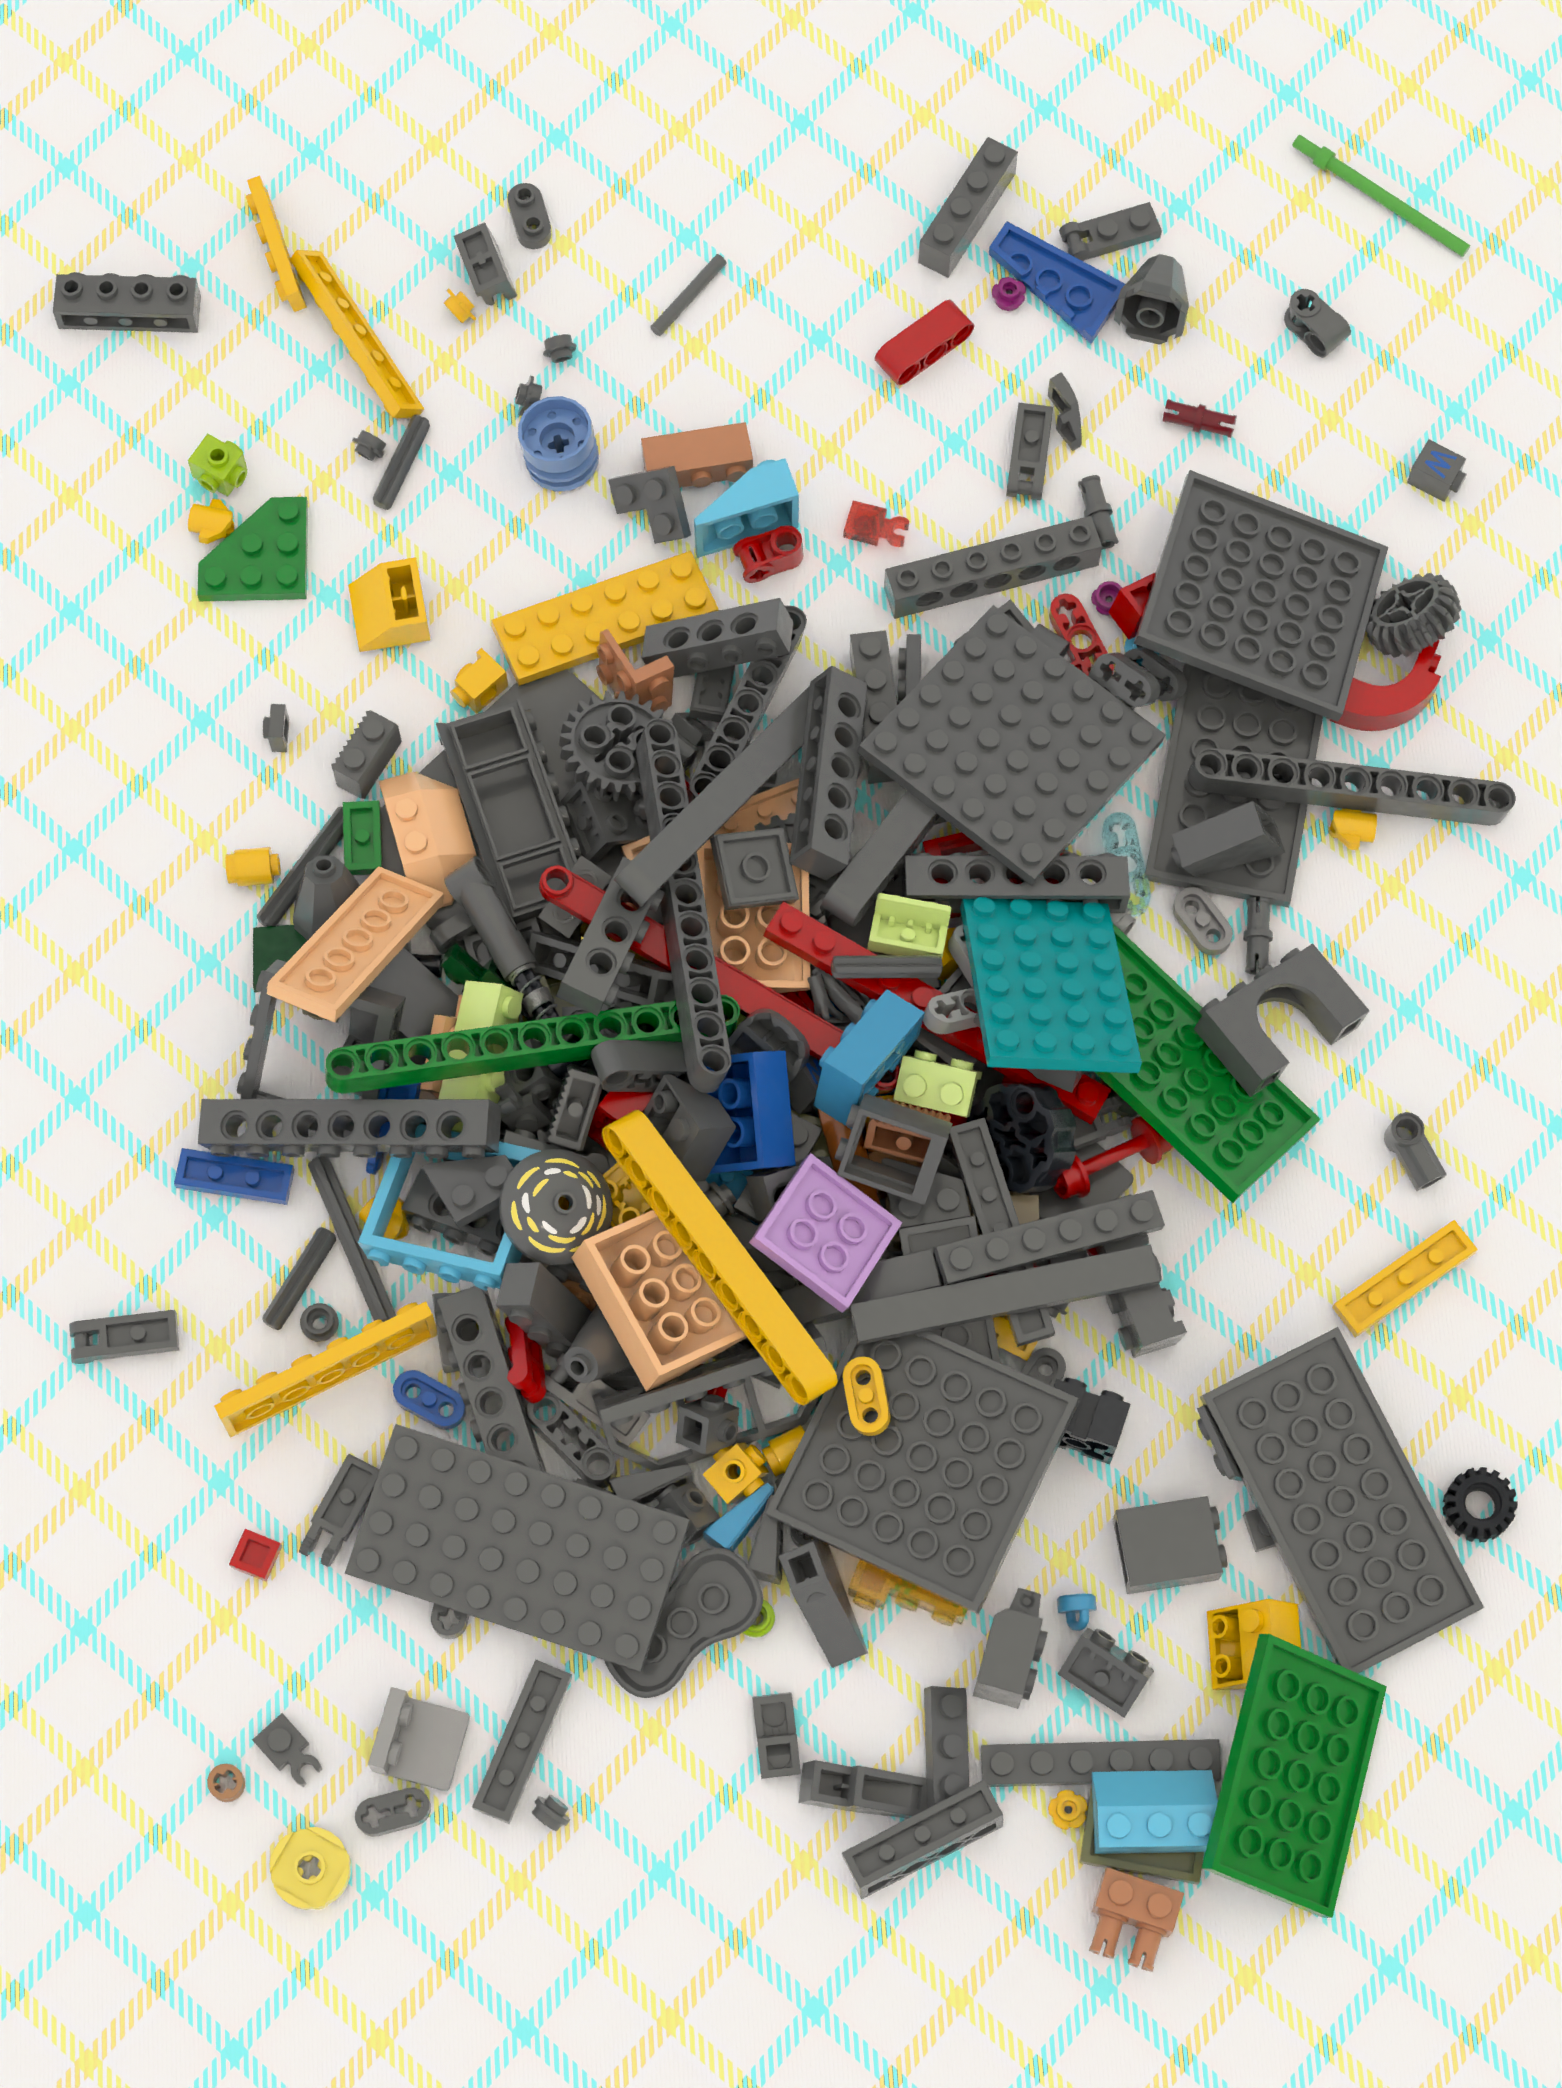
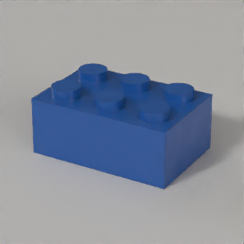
[705,1051,796,1174]

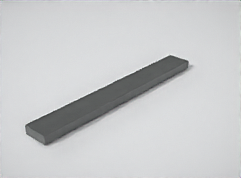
[849,1244,1160,1345]

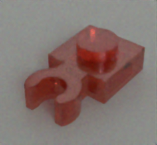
[843,500,910,547]

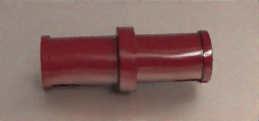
[1162,399,1237,438]

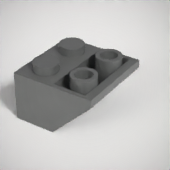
[643,1074,736,1182]

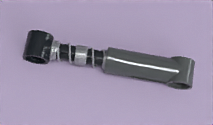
[444,856,592,1079]

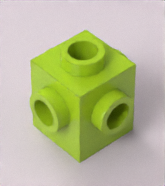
[188,433,248,497]

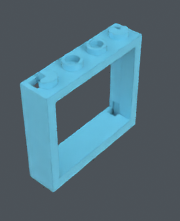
[358,1124,540,1291]

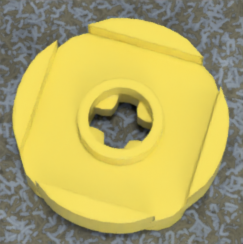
[269,1827,351,1910]

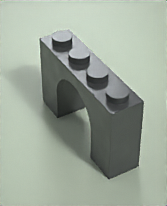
[1194,944,1370,1097]

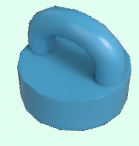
[1057,1594,1097,1631]

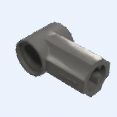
[1384,1112,1447,1191]

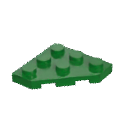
[197,497,308,602]

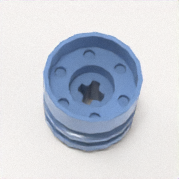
[518,396,599,492]

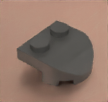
[728,1008,810,1085]

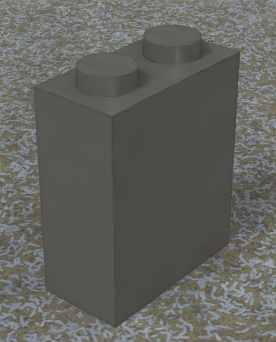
[1113,1496,1228,1594]

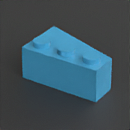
[814,989,925,1129]

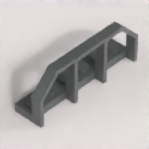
[592,1323,827,1471]

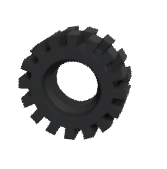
[1442,1467,1518,1543]

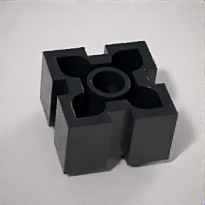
[1054,1378,1131,1465]

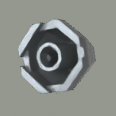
[1114,254,1189,345]
[293,855,360,941]

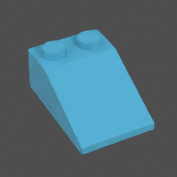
[694,458,799,558]

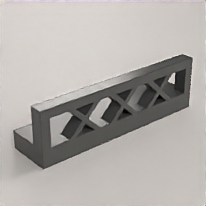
[842,1780,1003,1899]

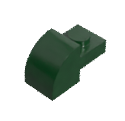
[441,942,518,995]

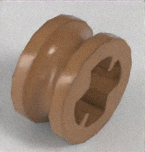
[207,1764,245,1802]

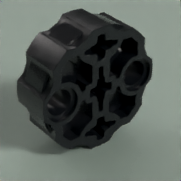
[966,1082,1077,1193]

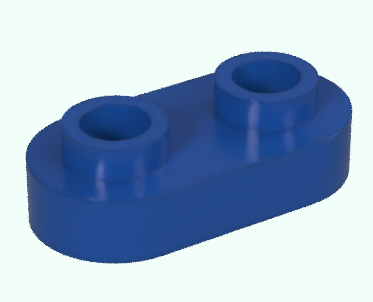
[393,1370,466,1430]

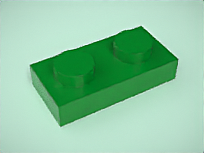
[343,800,383,876]

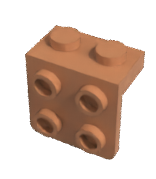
[596,629,674,712]

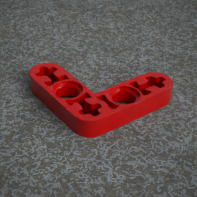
[1049,593,1114,676]

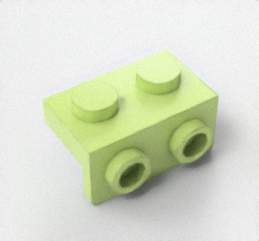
[867,893,952,959]
[893,1050,982,1117]

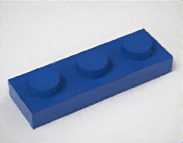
[174,1148,295,1205]

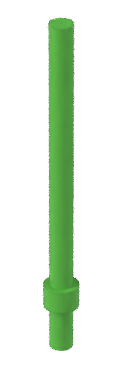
[1292,134,1471,257]

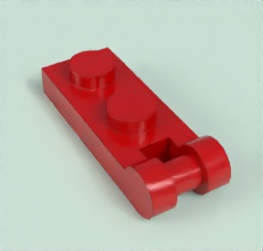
[505,1316,546,1404]

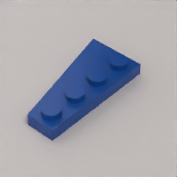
[989,221,1125,344]

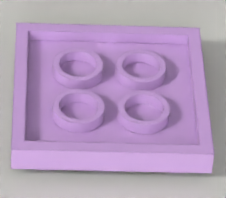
[749,1153,902,1313]

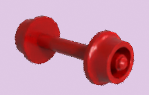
[1053,1116,1173,1199]

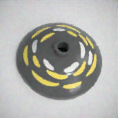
[499,1149,613,1265]

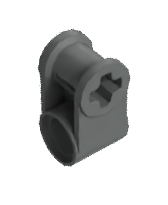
[1284,289,1351,358]

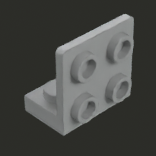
[368,1687,470,1791]

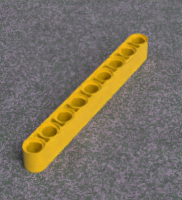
[602,1110,838,1406]

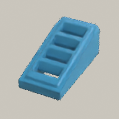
[703,1483,774,1552]

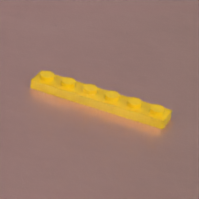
[289,250,424,418]

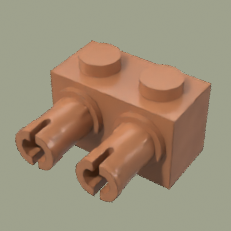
[1089,1867,1184,1972]

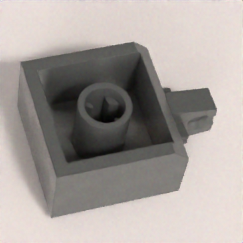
[973,1588,1048,1709]

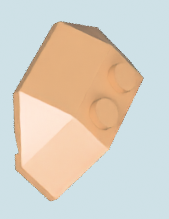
[379,772,477,908]

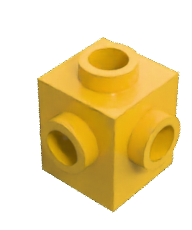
[702,1443,769,1504]

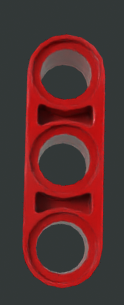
[874,299,975,386]

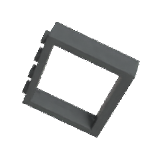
[237,959,406,1137]

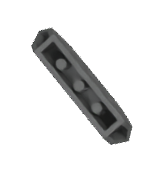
[524,930,676,1005]

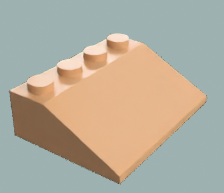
[697,841,810,993]
[571,1210,747,1392]

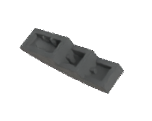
[781,1249,941,1327]

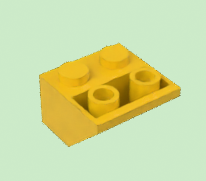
[348,557,431,652]
[1207,1599,1301,1690]

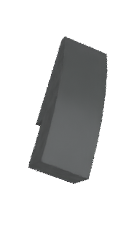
[798,1760,927,1818]

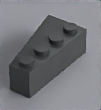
[1095,1194,1187,1358]

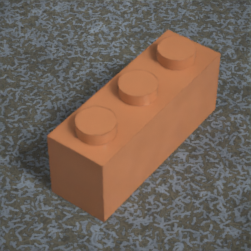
[641,422,753,488]

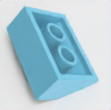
[1091,1770,1218,1854]

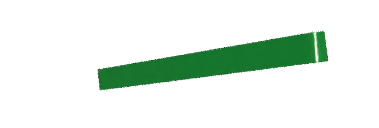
[325,995,740,1094]

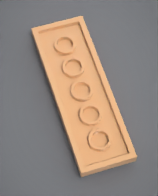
[267,866,444,1022]

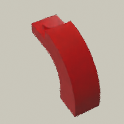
[1329,640,1441,731]

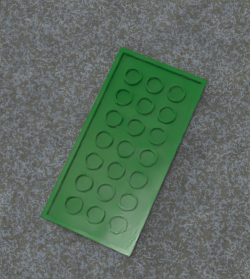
[1095,923,1321,1203]

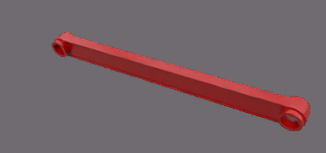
[539,865,900,1094]

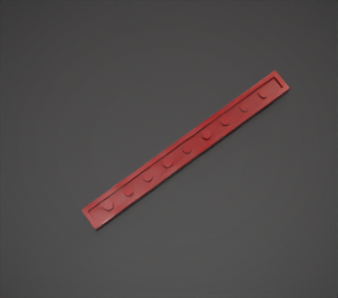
[763,901,1111,1124]

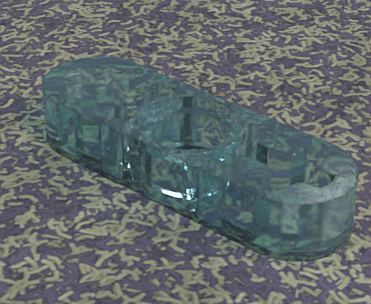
[1102,812,1151,917]

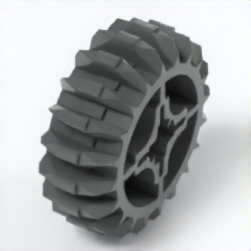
[1366,573,1462,658]

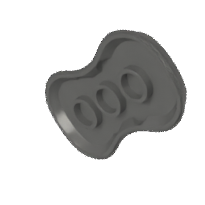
[604,1548,763,1698]

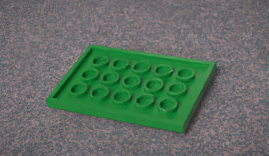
[1202,1634,1387,1918]

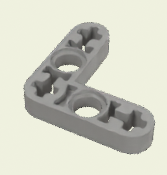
[923,924,978,1034]

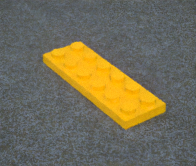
[491,551,719,686]
[214,1301,437,1438]

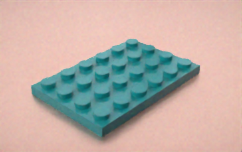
[960,897,1142,1073]

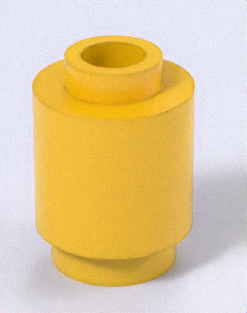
[225,847,281,886]
[761,1425,805,1477]

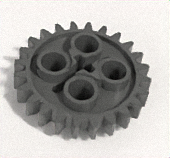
[559,691,678,801]

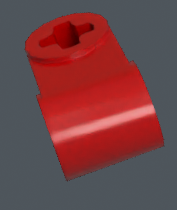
[732,525,804,583]

